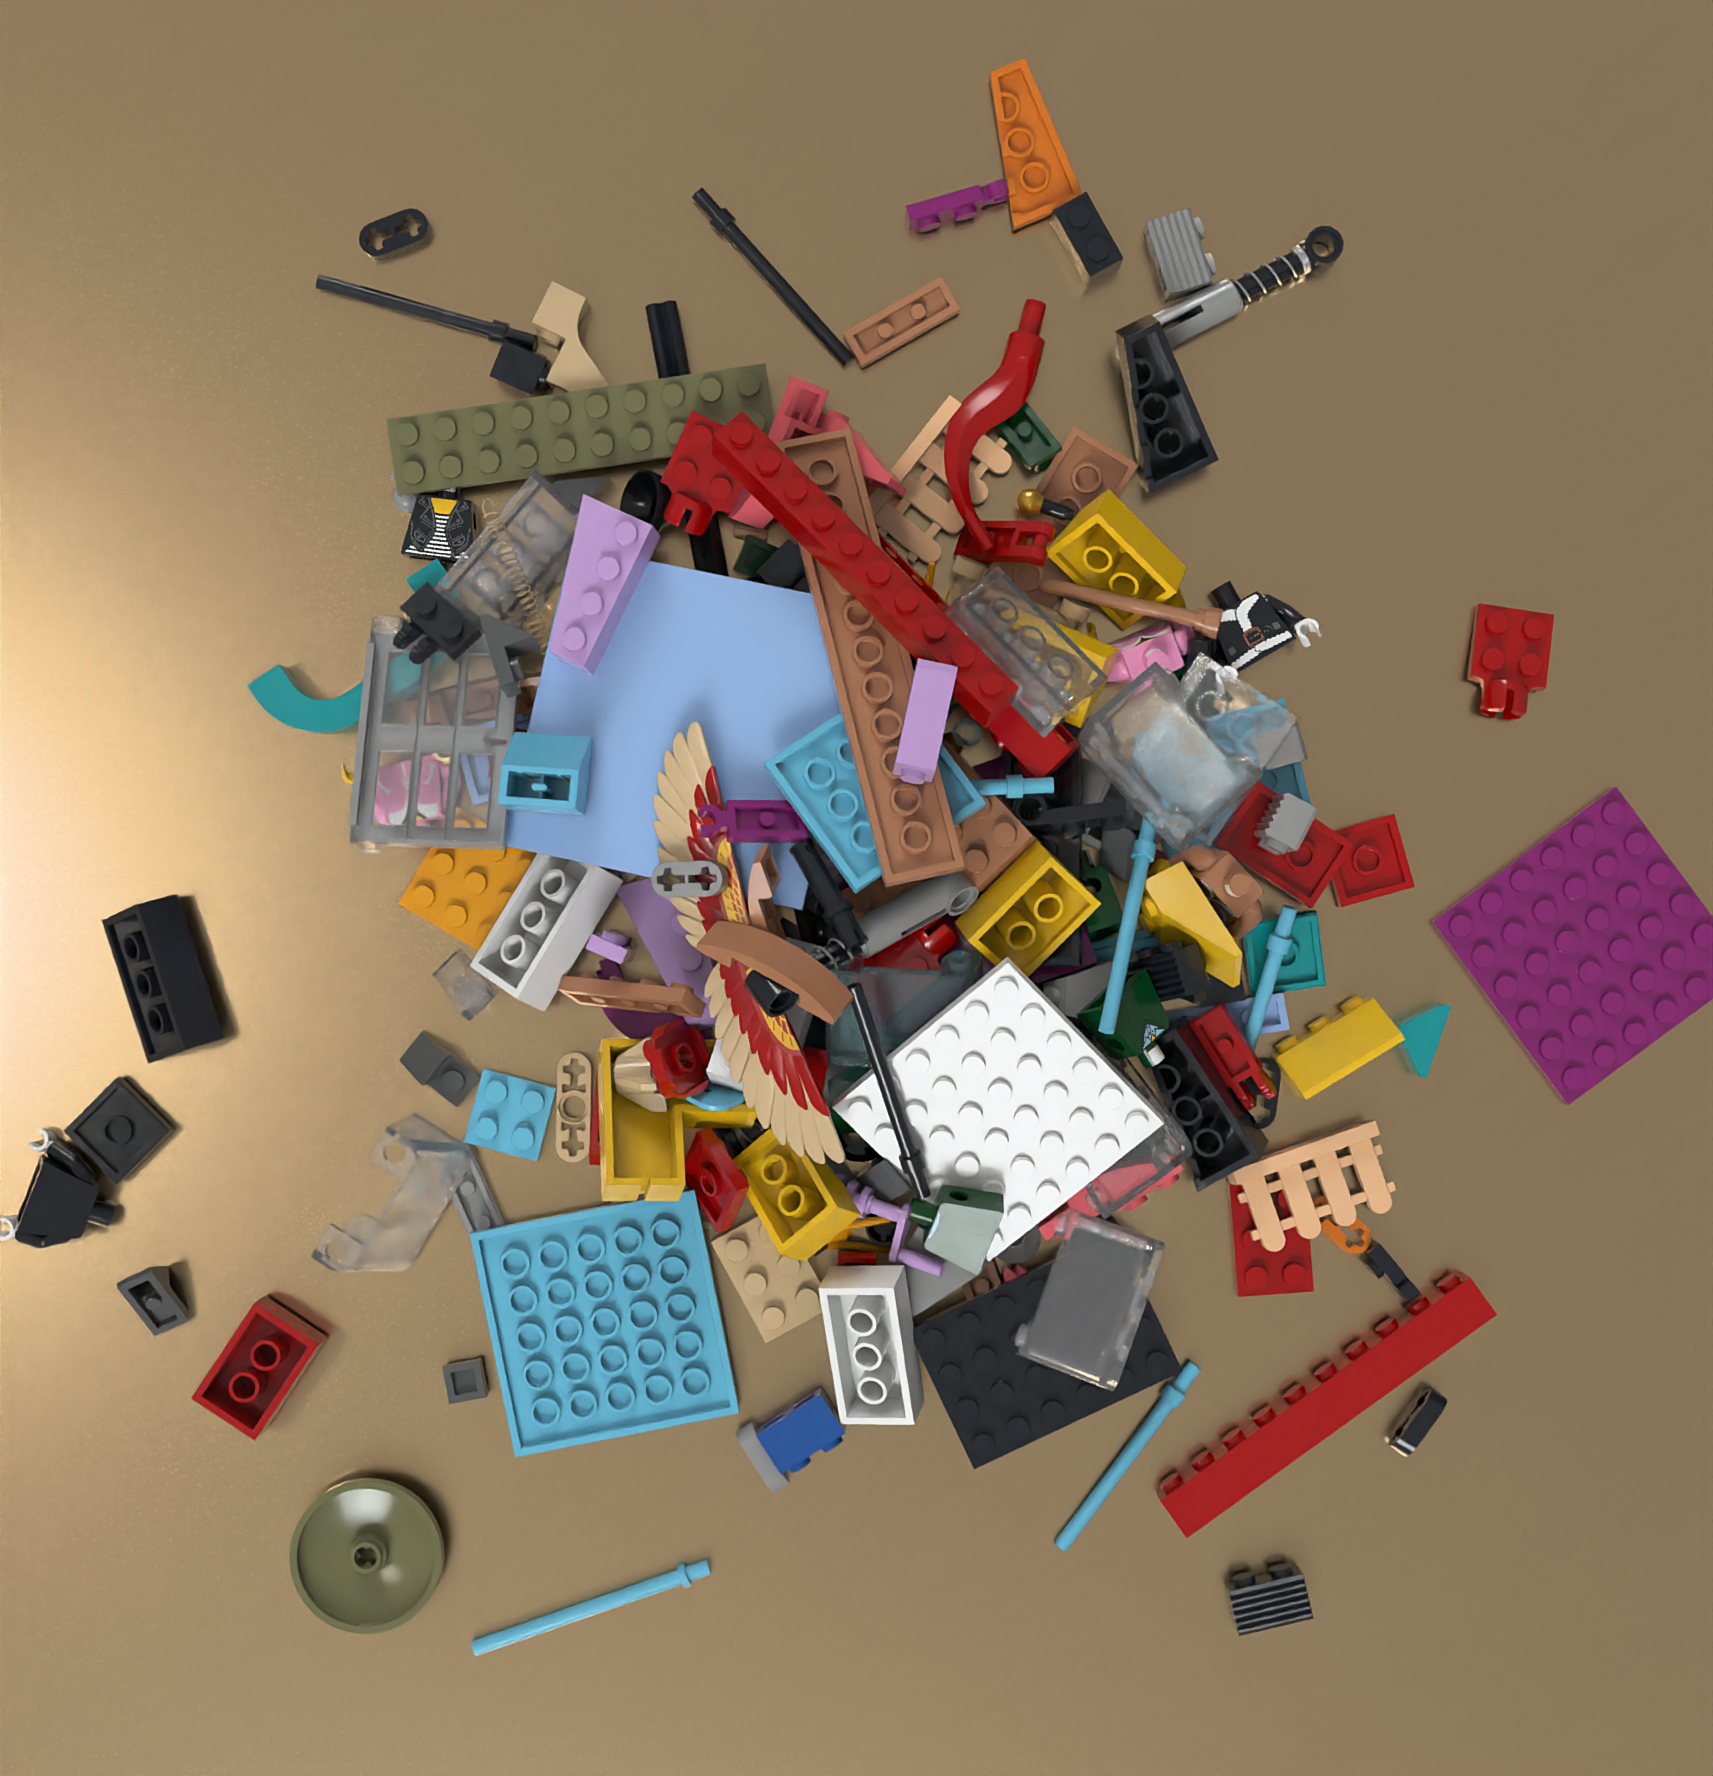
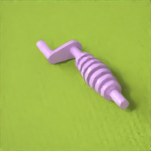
[831,1168,945,1277]

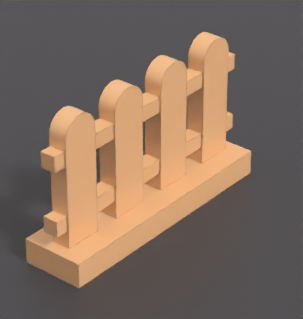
[869,395,1012,564]
[1227,1120,1396,1252]

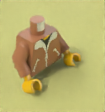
[1146,844,1264,944]

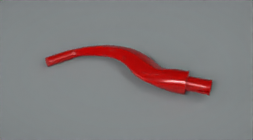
[944,299,1046,554]

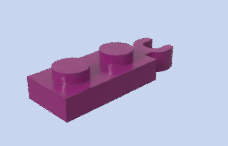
[905,179,1009,232]
[697,800,808,843]

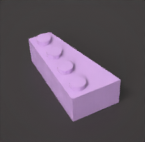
[549,494,661,675]
[617,878,718,1030]

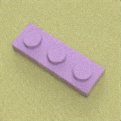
[586,929,637,964]

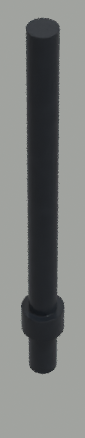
[692,188,855,367]
[316,274,538,350]
[847,982,931,1200]

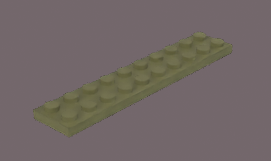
[386,363,774,497]

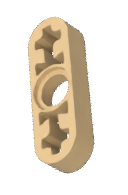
[556,1051,593,1163]

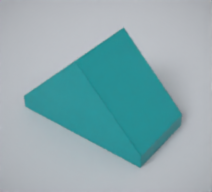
[1394,1002,1451,1078]

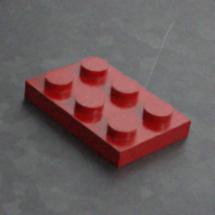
[1214,781,1354,908]
[1228,1178,1314,1297]

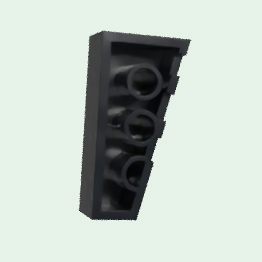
[1115,314,1219,494]
[1151,1015,1269,1192]

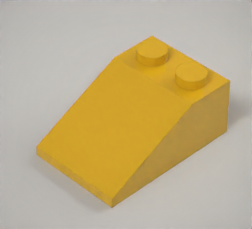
[1139,861,1242,988]
[733,1127,861,1262]

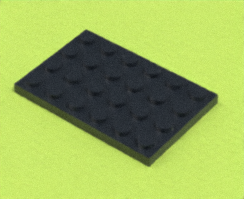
[913,1230,1182,1469]

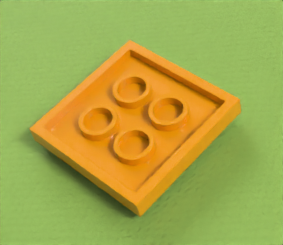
[398,806,537,951]

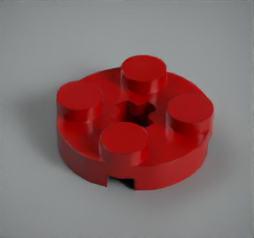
[643,1019,710,1099]

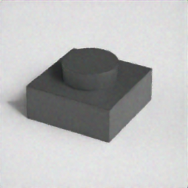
[442,1357,488,1404]

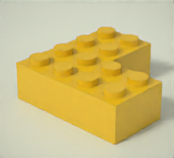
[597,1039,757,1201]

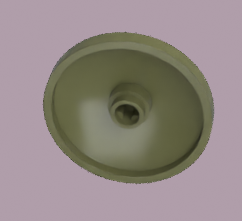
[289,1478,444,1634]

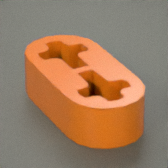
[1312,1193,1372,1255]

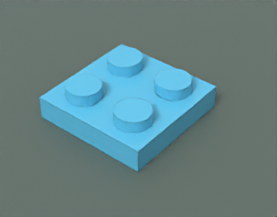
[464,1068,557,1162]

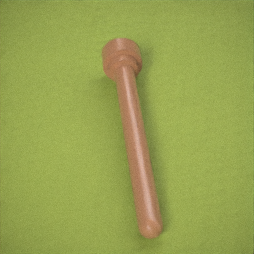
[1040,578,1223,639]

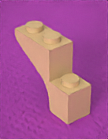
[532,281,609,395]

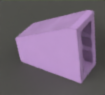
[892,658,958,784]

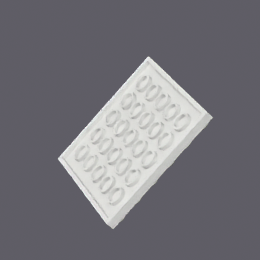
[832,957,1164,1262]

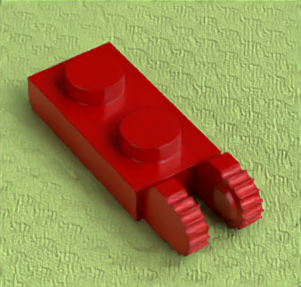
[1188,1002,1277,1111]

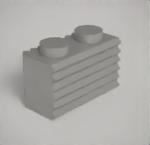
[1143,208,1216,301]
[1253,793,1319,855]

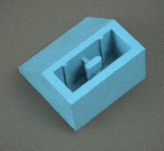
[498,732,593,816]

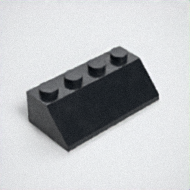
[101,894,224,1064]

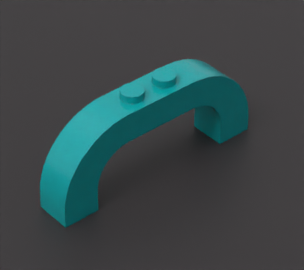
[247,558,464,734]

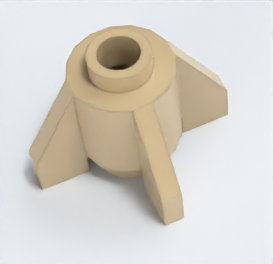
[611,1036,669,1112]

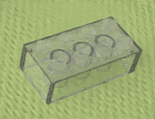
[944,566,1108,738]

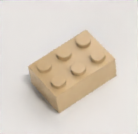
[711,1213,823,1343]

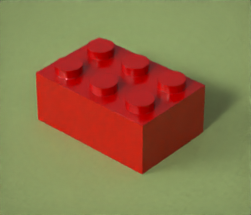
[191,1296,328,1441]

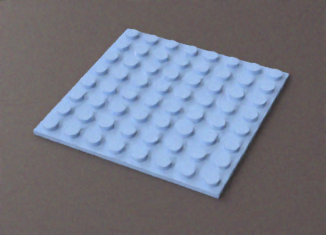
[506,546,841,911]

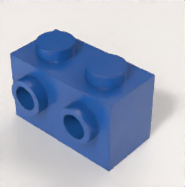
[756,1388,846,1474]

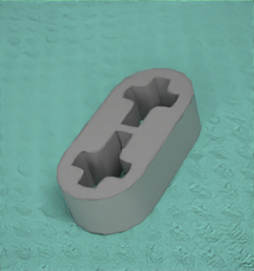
[651,860,729,898]
[735,1422,790,1493]

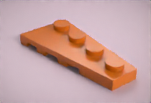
[989,58,1083,231]

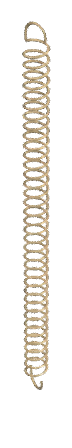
[482,498,550,661]

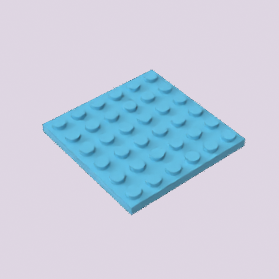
[470,1189,740,1457]

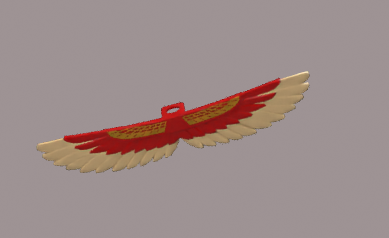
[653,722,846,1164]

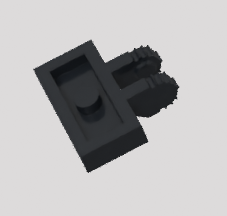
[392,582,482,665]

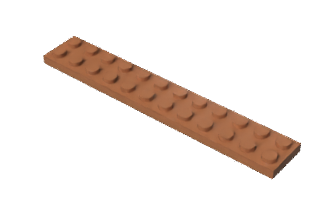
[775,428,965,887]

